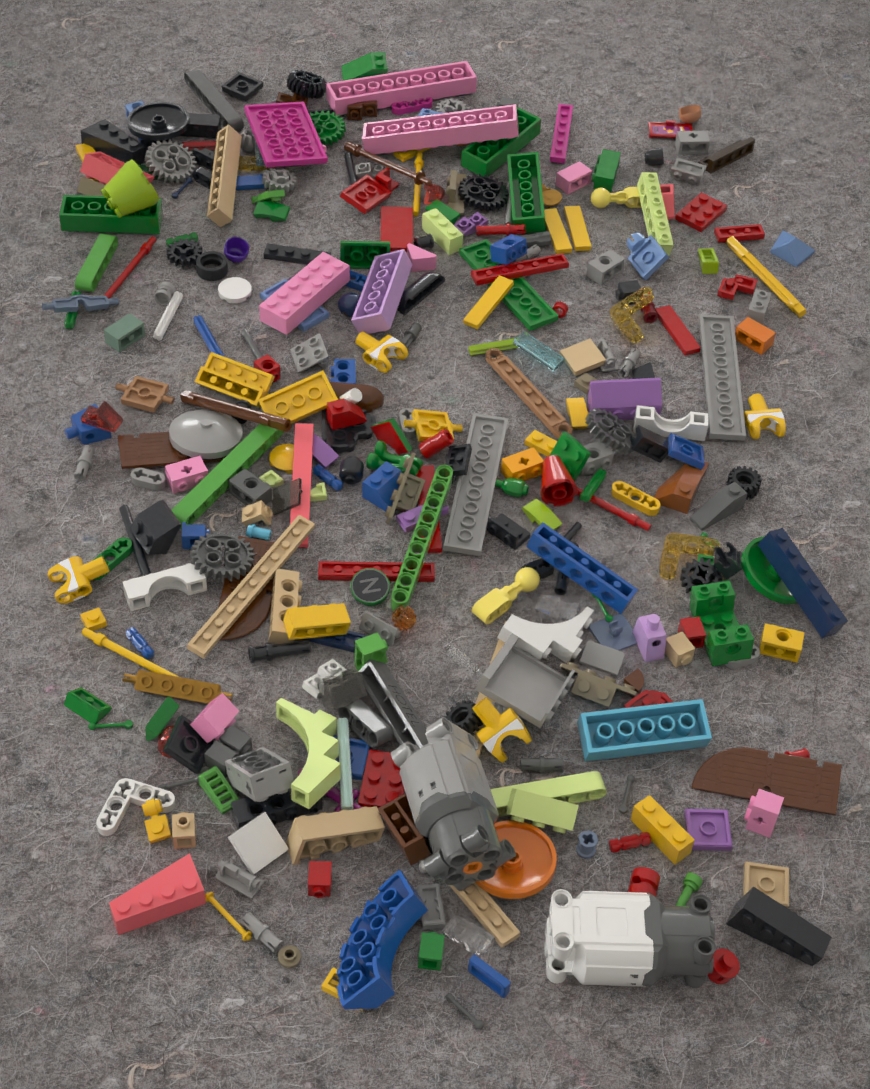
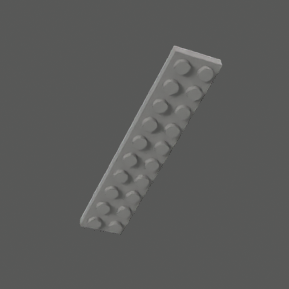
[699,314,746,441]
[443,413,509,556]

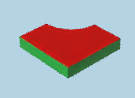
[371,418,412,455]

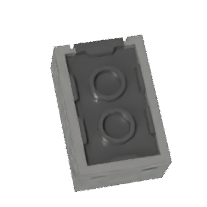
[225,747,294,802]

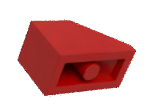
[327,399,367,430]

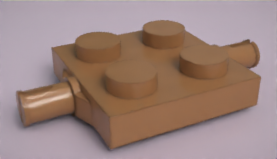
[115,376,175,413]

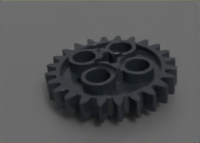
[458,174,509,212]

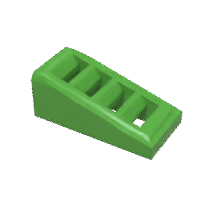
[198,766,239,815]

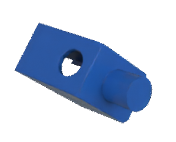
[64,404,112,445]

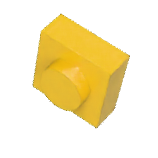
[80,607,107,631]

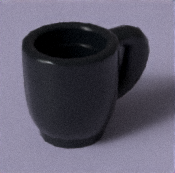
[644,147,664,165]

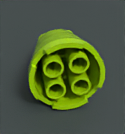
[100,159,160,218]

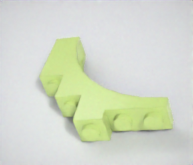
[276,698,341,809]

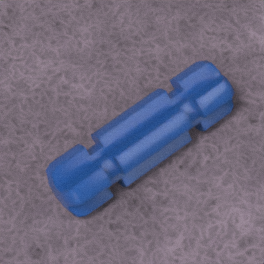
[313,465,343,491]
[126,627,154,660]

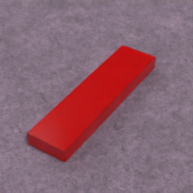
[655,305,701,356]

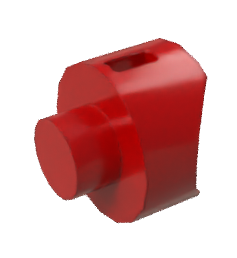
[708,948,740,985]

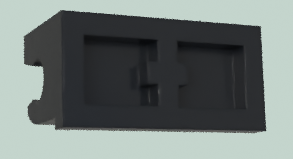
[630,425,669,463]
[714,542,742,580]

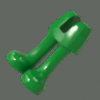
[366,440,424,476]

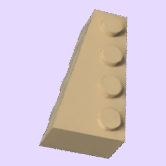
[285,806,385,865]

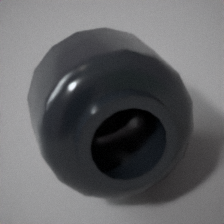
[339,456,364,485]

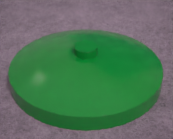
[741,537,807,604]

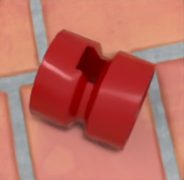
[627,867,660,897]

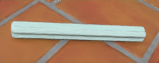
[337,718,353,810]

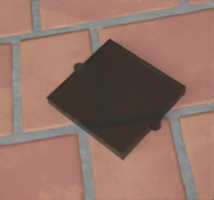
[271,478,303,516]

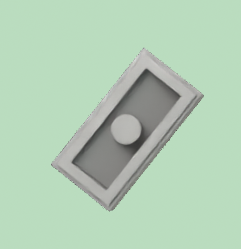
[579,640,625,676]

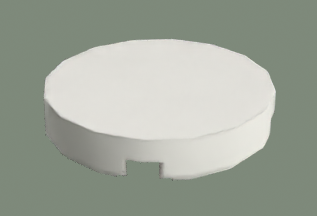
[218,277,252,304]

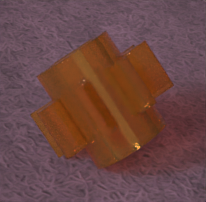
[392,605,417,631]

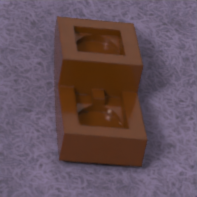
[275,92,308,106]

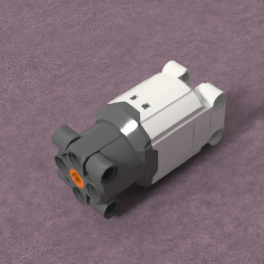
[544,889,716,988]

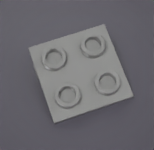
[290,333,329,373]

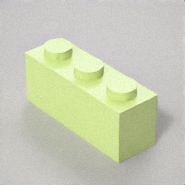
[422,208,463,255]
[506,788,579,834]

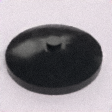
[127,102,190,141]

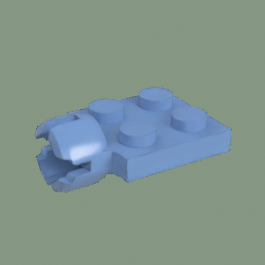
[627,233,669,280]

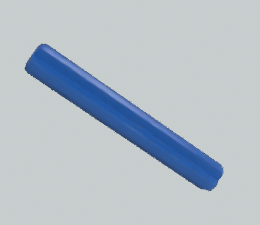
[193,315,225,357]

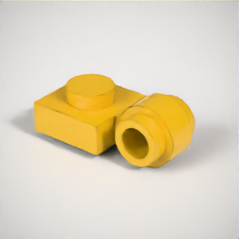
[142,798,172,844]

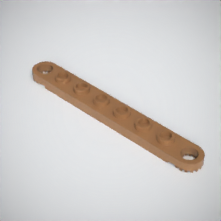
[485,348,573,439]

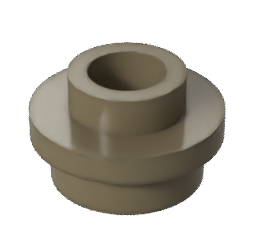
[278,945,301,969]

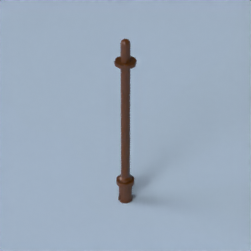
[344,141,432,185]

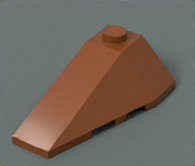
[654,461,709,514]

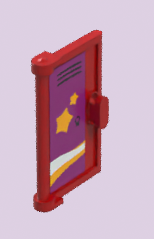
[648,120,693,138]

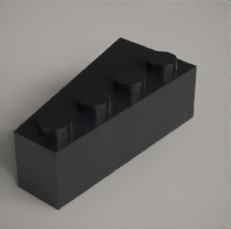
[80,119,146,165]
[726,886,832,966]

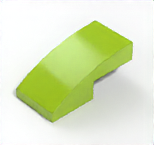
[522,499,562,530]

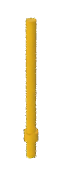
[413,152,424,216]
[81,628,179,677]

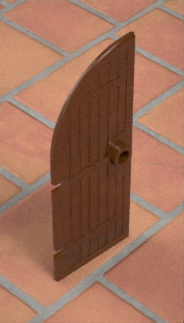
[118,431,226,469]
[218,536,275,641]
[691,747,842,816]

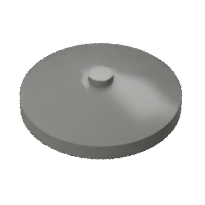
[169,410,243,459]

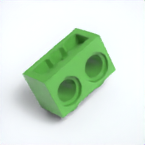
[355,632,388,671]

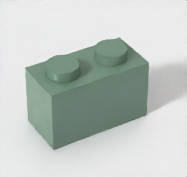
[104,313,145,353]

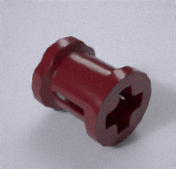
[640,301,658,323]

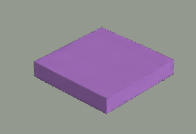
[684,809,733,851]

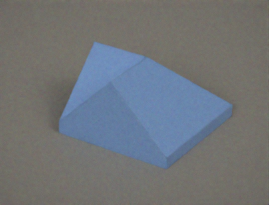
[770,230,815,267]

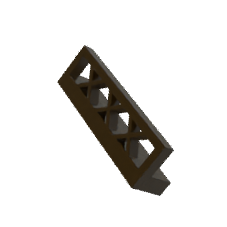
[698,137,755,174]

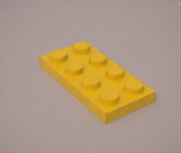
[258,370,338,424]

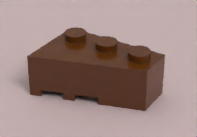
[378,793,431,866]

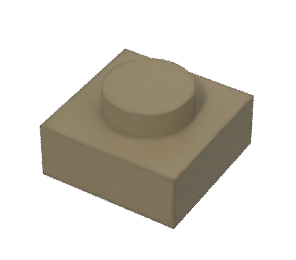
[574,372,598,394]

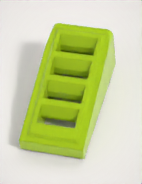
[697,248,719,274]

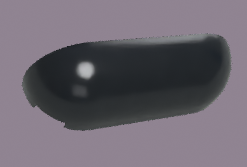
[397,272,445,315]

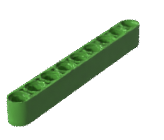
[171,424,284,530]
[391,465,453,613]

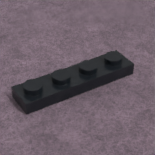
[263,243,331,265]

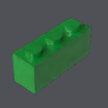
[591,149,621,192]

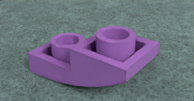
[454,212,489,236]
[312,433,339,469]

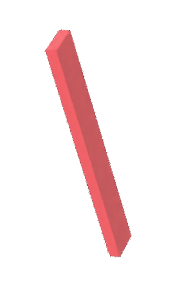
[290,423,314,548]

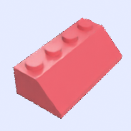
[80,151,155,185]

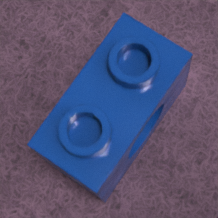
[490,234,527,265]

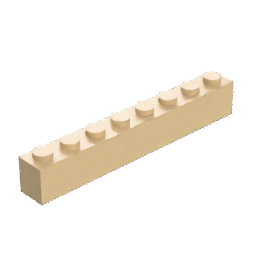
[207,124,242,228]

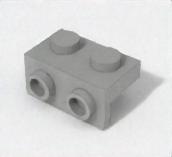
[671,157,706,184]

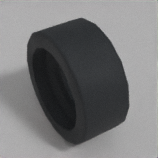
[196,251,228,281]

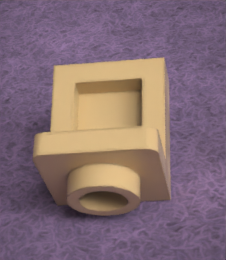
[242,500,273,526]

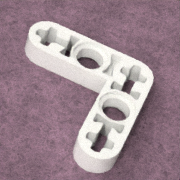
[96,778,176,836]

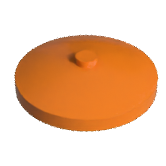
[475,821,557,899]

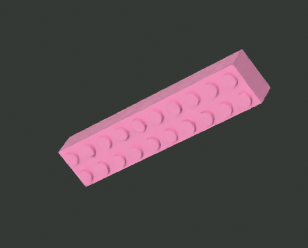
[326,61,477,116]
[362,104,519,155]

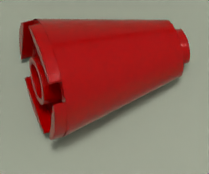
[541,455,578,507]

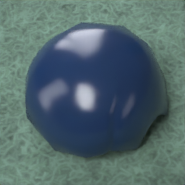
[337,292,360,317]

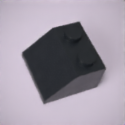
[130,500,182,554]

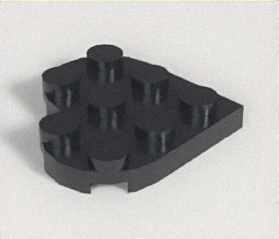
[322,408,376,452]

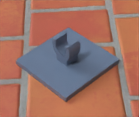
[588,613,637,651]

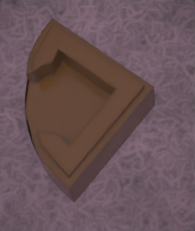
[623,668,644,694]

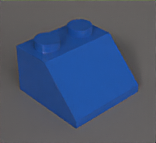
[362,461,402,512]

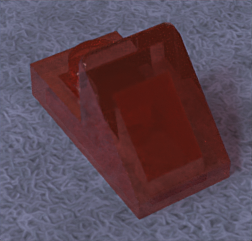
[424,184,445,205]
[81,401,123,433]

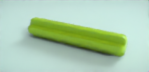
[468,338,518,356]

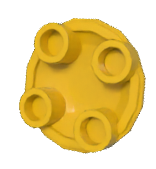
[269,444,294,474]

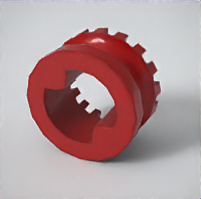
[552,301,569,318]

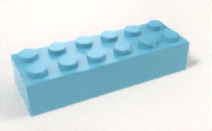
[577,699,712,761]

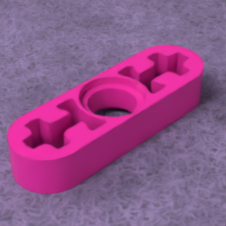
[392,97,433,115]

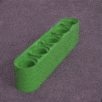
[75,233,118,293]

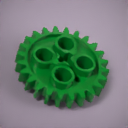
[310,110,346,147]

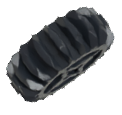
[287,70,327,99]

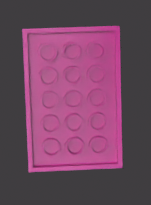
[244,102,328,167]

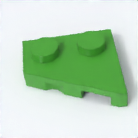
[251,190,285,204]

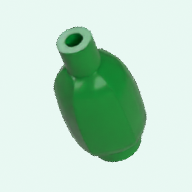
[495,478,529,497]

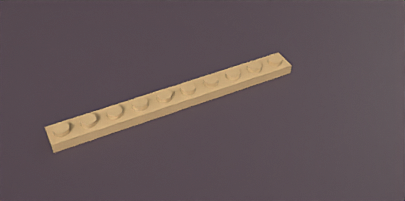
[187,515,315,659]

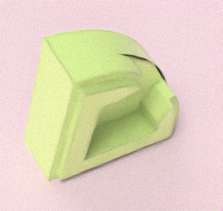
[259,470,284,487]
[310,482,327,502]

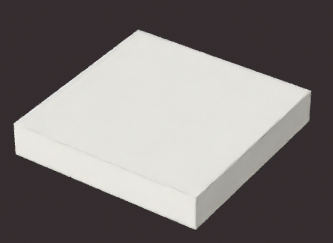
[228,812,289,875]

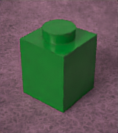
[418,932,445,971]

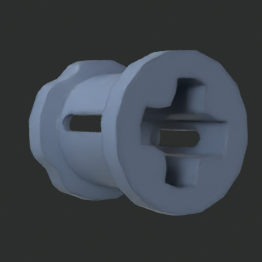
[576,831,598,859]

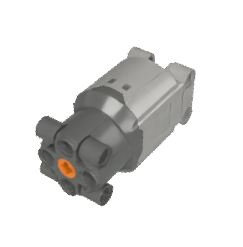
[391,717,516,891]

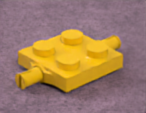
[403,409,463,441]

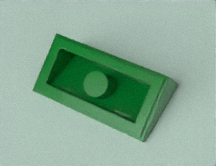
[425,199,461,225]
[64,687,112,724]
[145,696,180,741]

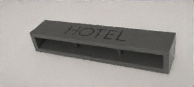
[357,659,428,747]

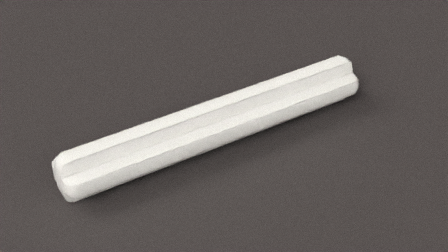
[153,291,183,341]

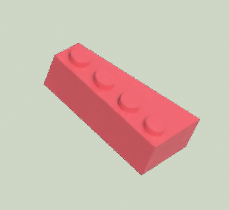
[109,853,206,935]

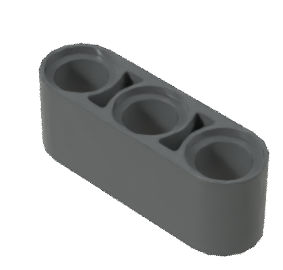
[338,699,393,748]

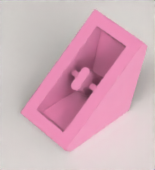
[407,243,437,272]

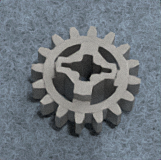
[436,98,468,113]
[262,167,297,193]

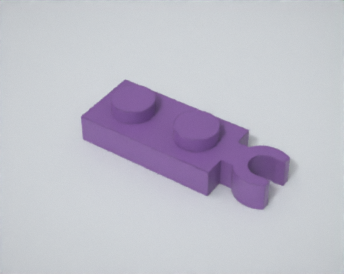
[396,504,449,533]

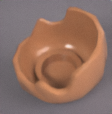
[679,105,701,124]

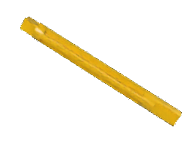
[727,236,806,318]

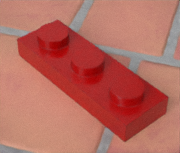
[714,224,765,243]

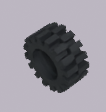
[726,466,762,500]
[444,700,483,736]

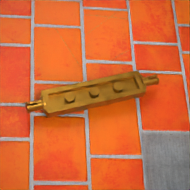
[123,669,233,704]

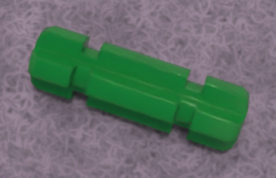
[166,232,198,248]

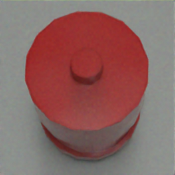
[419,429,454,459]

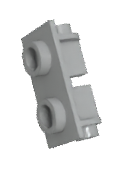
[597,339,619,372]
[359,611,402,646]
[214,860,264,899]

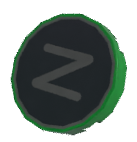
[351,568,390,606]

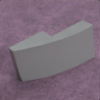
[355,162,387,179]

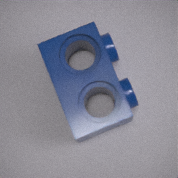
[331,359,356,384]

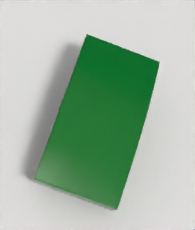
[253,201,290,222]

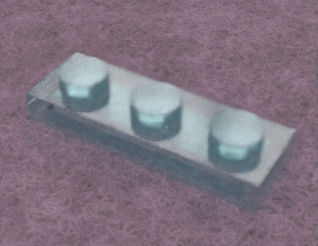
[513,331,565,371]

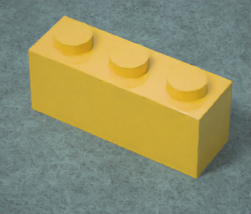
[283,603,351,640]
[630,795,695,865]

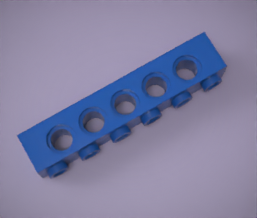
[526,522,638,614]

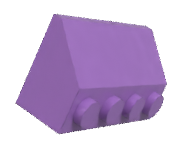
[586,378,662,420]

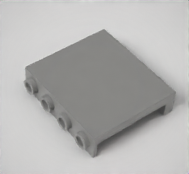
[475,633,575,728]

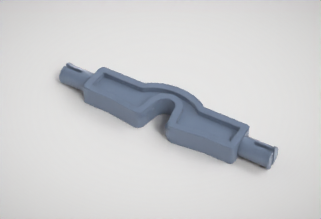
[42,295,119,313]

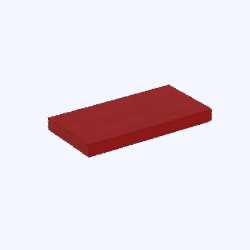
[381,206,413,252]

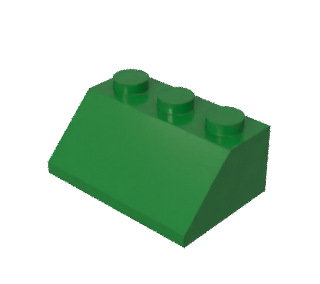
[340,241,390,269]

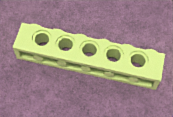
[637,172,673,256]

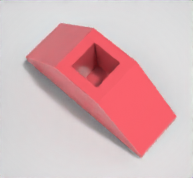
[660,184,675,220]

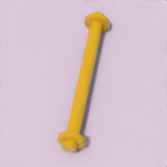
[205,892,252,941]

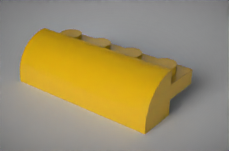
[195,352,275,407]

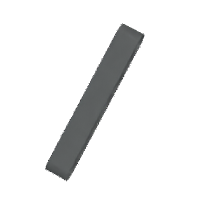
[184,69,244,131]

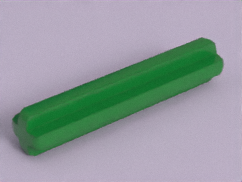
[64,291,81,329]
[580,468,607,502]

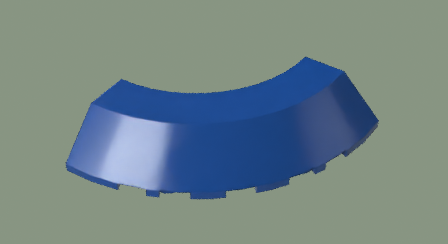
[336,869,428,1009]

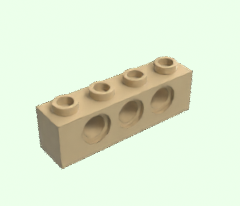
[268,568,302,644]

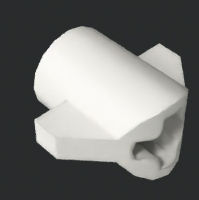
[340,388,362,404]

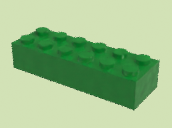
[461,107,541,177]
[507,152,546,233]
[59,195,163,234]

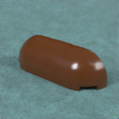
[330,382,384,413]

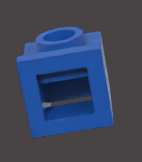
[181,522,210,549]

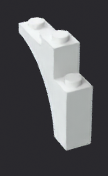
[497,606,594,663]

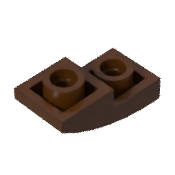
[347,101,377,120]

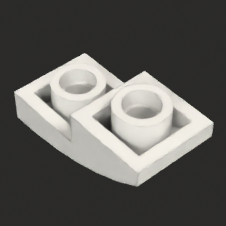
[302,659,347,699]

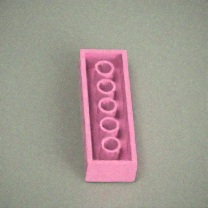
[259,252,350,335]

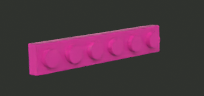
[550,104,573,164]

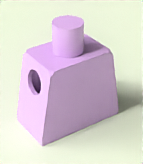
[633,614,666,662]

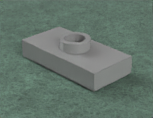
[417,884,446,930]

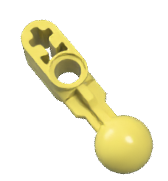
[591,187,642,208]
[472,567,540,625]

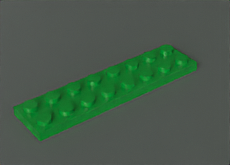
[459,239,558,331]

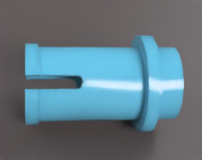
[246,524,272,541]

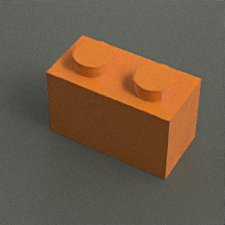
[735,317,776,355]

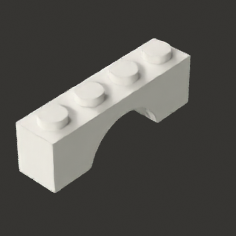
[633,405,708,441]
[123,563,207,611]

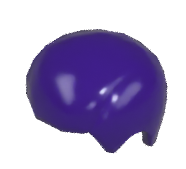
[224,237,250,262]

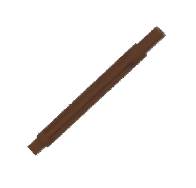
[180,390,291,432]

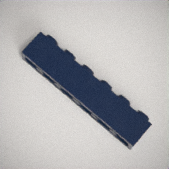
[758,528,848,638]

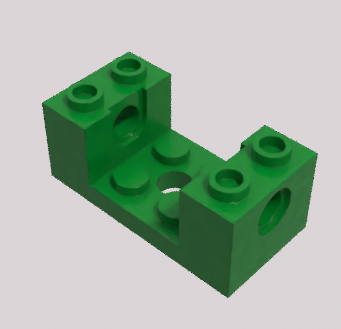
[689,580,754,666]

